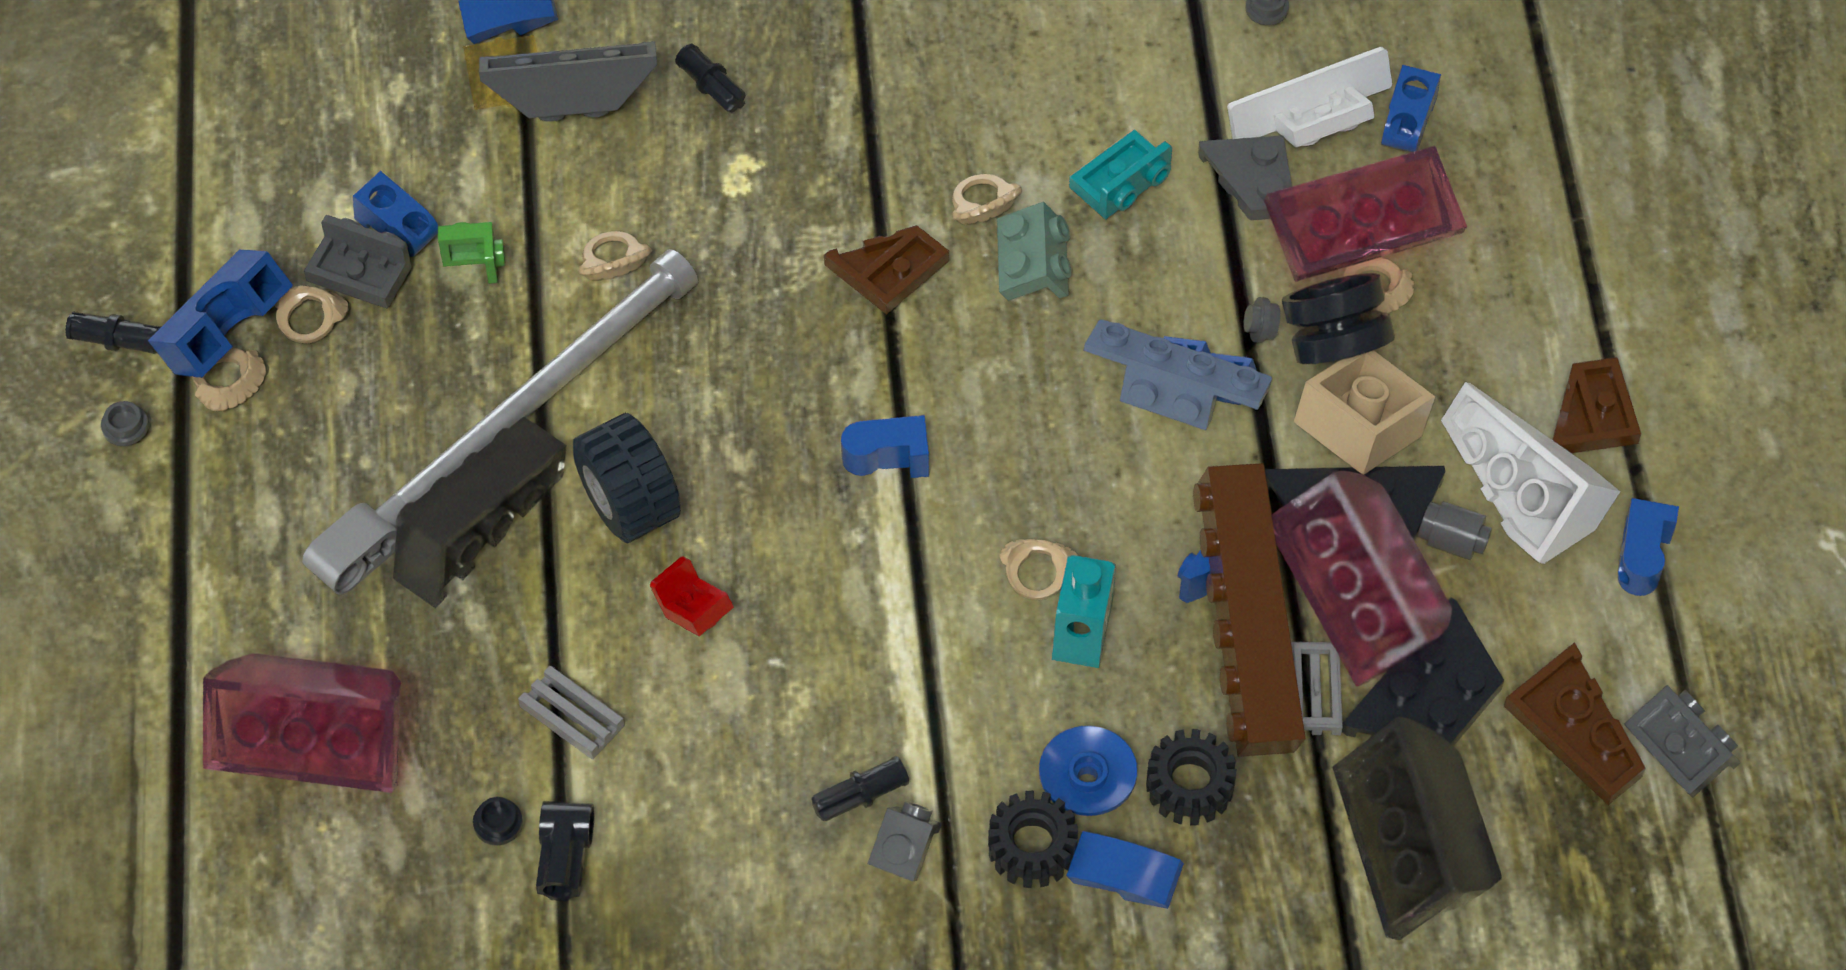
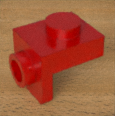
[650,556,734,637]

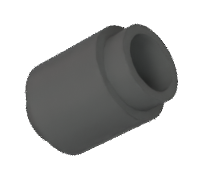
[1418,501,1492,560]

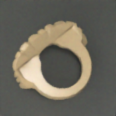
[952,174,1022,225]
[579,231,652,281]
[1343,257,1414,313]
[274,286,348,343]
[193,347,266,411]
[999,539,1077,600]

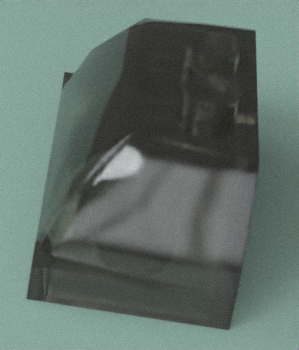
[1332,716,1502,940]

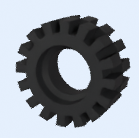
[1146,729,1237,826]
[988,790,1078,888]

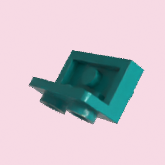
[1069,129,1172,220]

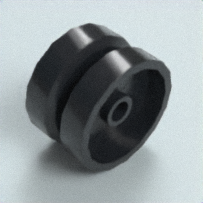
[1282,273,1395,364]

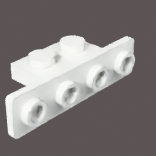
[1227,47,1392,147]

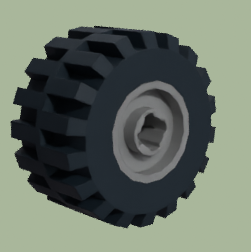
[573,412,681,543]

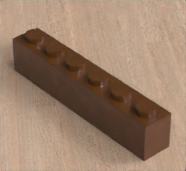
[1193,463,1306,757]

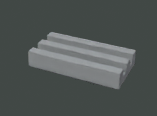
[1291,642,1342,735]
[518,666,624,760]

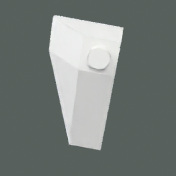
[1441,382,1620,564]

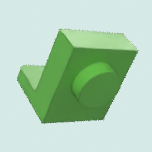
[438,222,505,284]

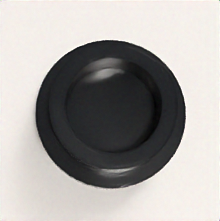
[473,797,523,846]

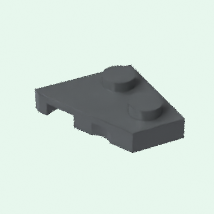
[1198,135,1295,220]

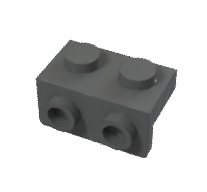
[304,215,411,309]

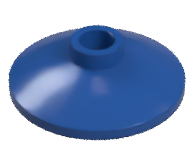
[1039,726,1137,816]

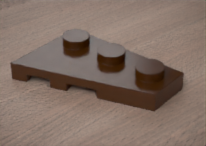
[1504,642,1645,805]

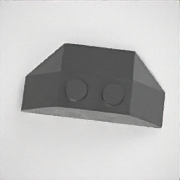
[479,41,657,121]

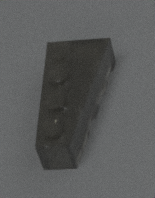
[393,417,567,609]

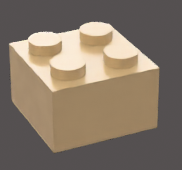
[1294,350,1435,475]

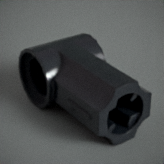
[536,800,594,901]

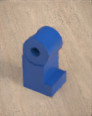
[1381,65,1441,153]
[353,171,438,257]
[841,415,929,478]
[1618,498,1679,596]

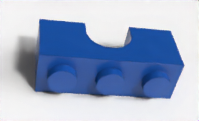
[148,249,293,378]

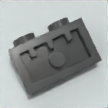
[1624,685,1741,798]

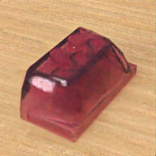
[1264,146,1467,282]
[1272,471,1452,687]
[203,653,401,793]

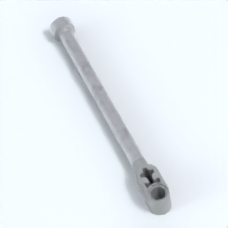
[302,249,698,595]

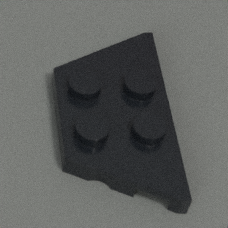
[1265,466,1445,558]
[1342,597,1504,755]

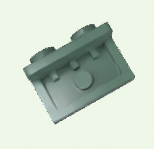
[997,201,1071,301]

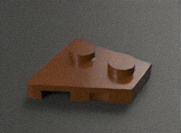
[824,225,949,315]
[1553,357,1641,453]

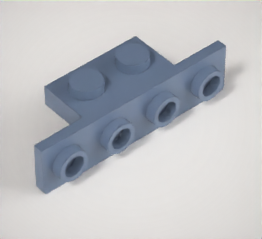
[1083,320,1272,430]

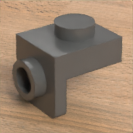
[867,801,942,881]

